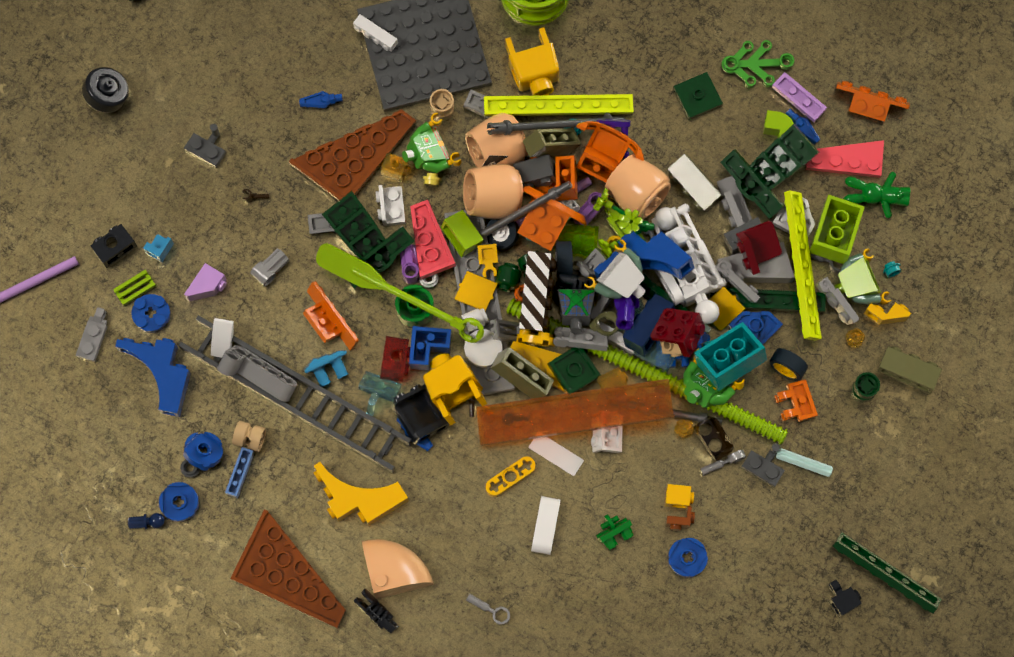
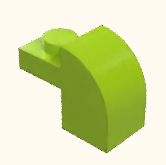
[763,110,794,138]

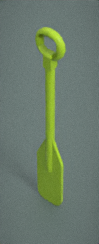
[316,243,484,343]

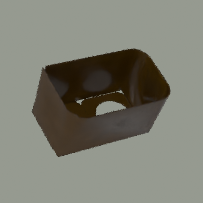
[693,416,734,461]

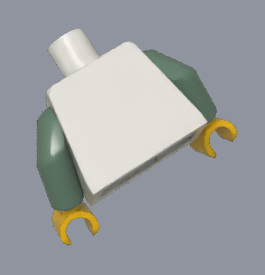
[584,240,645,299]

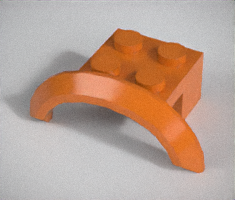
[576,121,644,183]
[529,155,578,203]
[517,186,587,251]

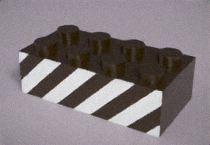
[519,251,557,333]

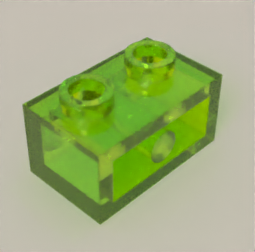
[559,224,599,256]

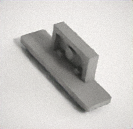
[717,176,752,228]

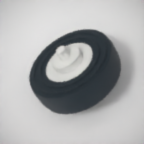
[486,219,519,250]

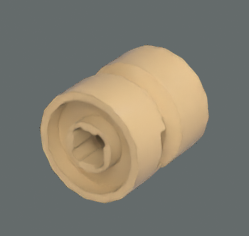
[430,89,455,121]
[232,420,266,452]

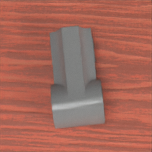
[250,248,289,287]

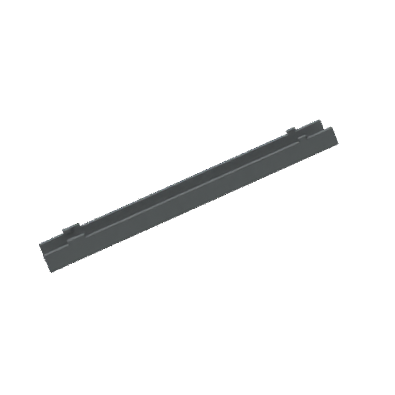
[178,315,412,473]

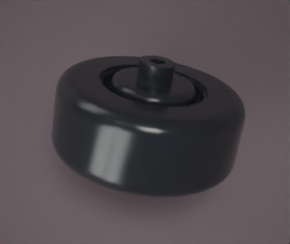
[82,67,129,113]

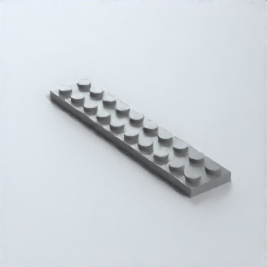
[444,210,515,396]

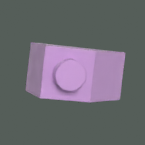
[184,263,227,301]

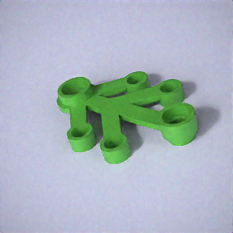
[721,40,794,88]

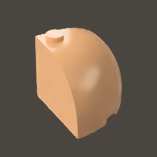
[362,539,434,599]

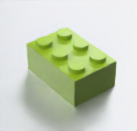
[810,194,865,264]

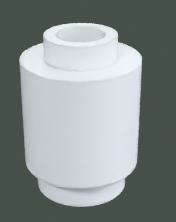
[461,308,489,333]

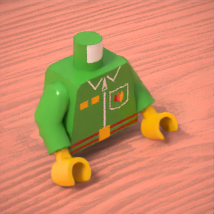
[402,113,462,173]
[683,348,745,408]

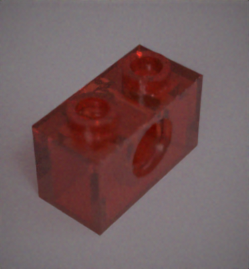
[380,336,411,382]

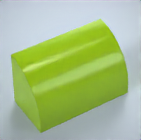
[440,210,484,258]

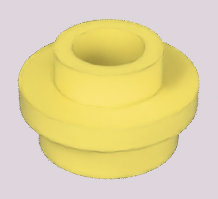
[423,173,442,186]

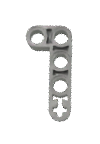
[217,345,297,402]

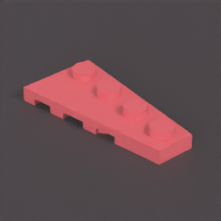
[805,140,884,178]
[410,200,456,280]

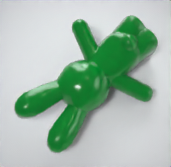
[843,172,911,219]

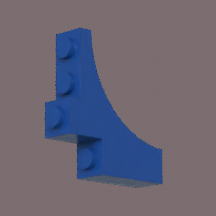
[594,231,695,280]
[115,338,191,417]

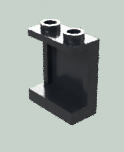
[391,384,450,445]

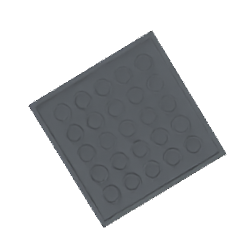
[357,0,492,112]

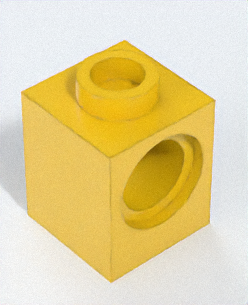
[665,484,694,509]

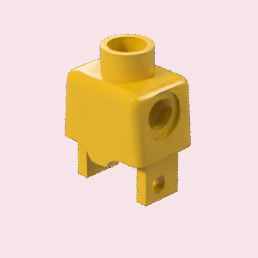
[505,27,559,96]
[423,353,487,425]

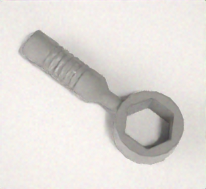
[700,450,746,475]
[466,594,510,625]

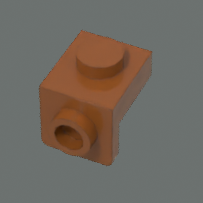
[665,506,695,531]

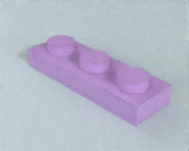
[772,72,827,123]

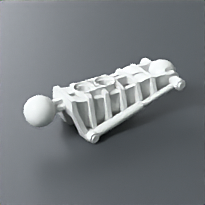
[644,203,727,324]

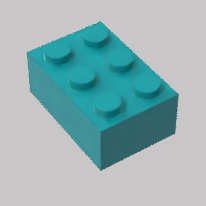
[694,322,767,391]

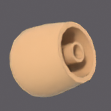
[465,113,528,167]
[605,154,671,219]
[463,164,523,220]

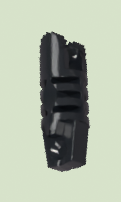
[555,274,599,294]
[354,589,399,633]

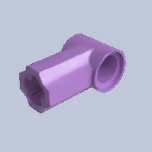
[572,192,604,229]
[400,244,420,284]

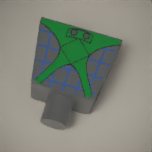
[558,289,595,334]

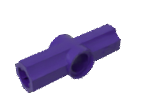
[614,294,640,330]

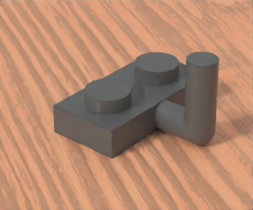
[184,124,226,168]
[741,443,785,488]

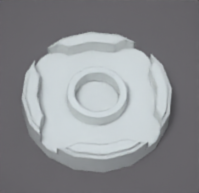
[464,329,503,368]

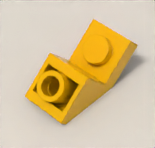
[864,302,911,325]

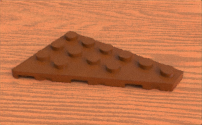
[289,109,417,201]
[230,509,346,629]

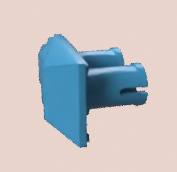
[304,350,349,387]

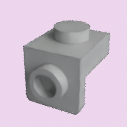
[576,248,608,278]

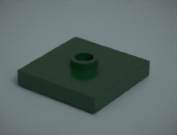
[673,72,723,120]
[547,347,601,396]

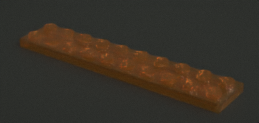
[476,379,674,446]

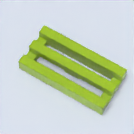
[113,269,156,306]

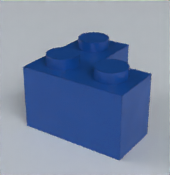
[409,326,452,371]

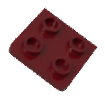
[736,221,782,275]
[650,308,706,357]

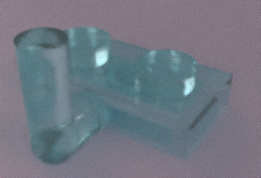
[633,341,676,372]
[358,371,402,416]

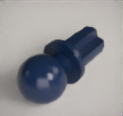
[128,513,165,530]

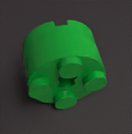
[395,285,434,327]

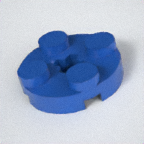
[131,294,171,333]
[183,432,223,471]
[159,482,199,522]
[668,538,708,578]

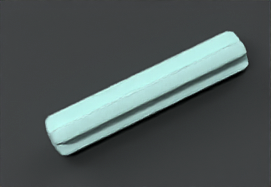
[776,448,833,477]

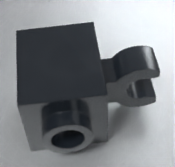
[828,580,862,618]

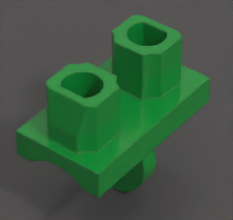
[596,514,634,550]

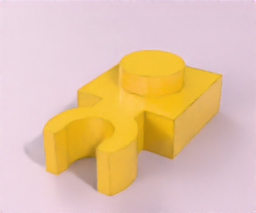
[477,244,498,278]

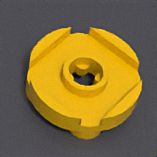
[516,330,555,347]

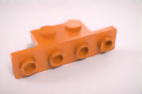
[836,81,910,122]
[303,281,359,350]

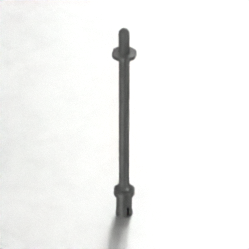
[487,113,625,135]

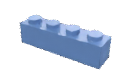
[225,447,255,498]

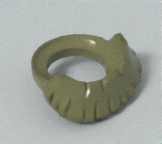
[589,311,619,336]

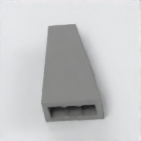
[716,242,795,283]

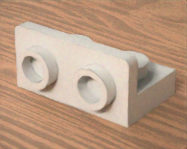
[376,185,406,226]
[591,411,623,453]

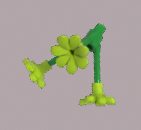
[593,187,655,258]

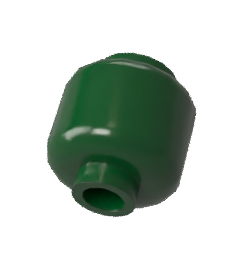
[495,263,522,292]

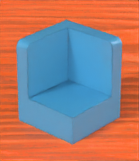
[143,234,174,262]

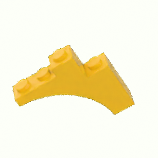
[313,462,409,526]

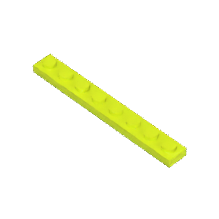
[483,94,634,116]
[784,190,822,341]

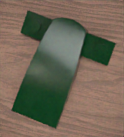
[720,124,820,219]
[322,190,415,288]

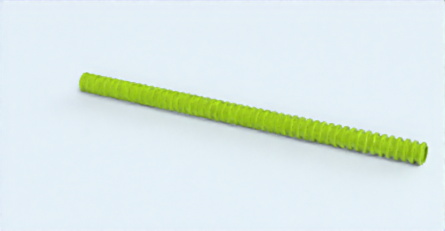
[506,298,788,445]

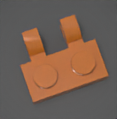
[774,379,818,422]

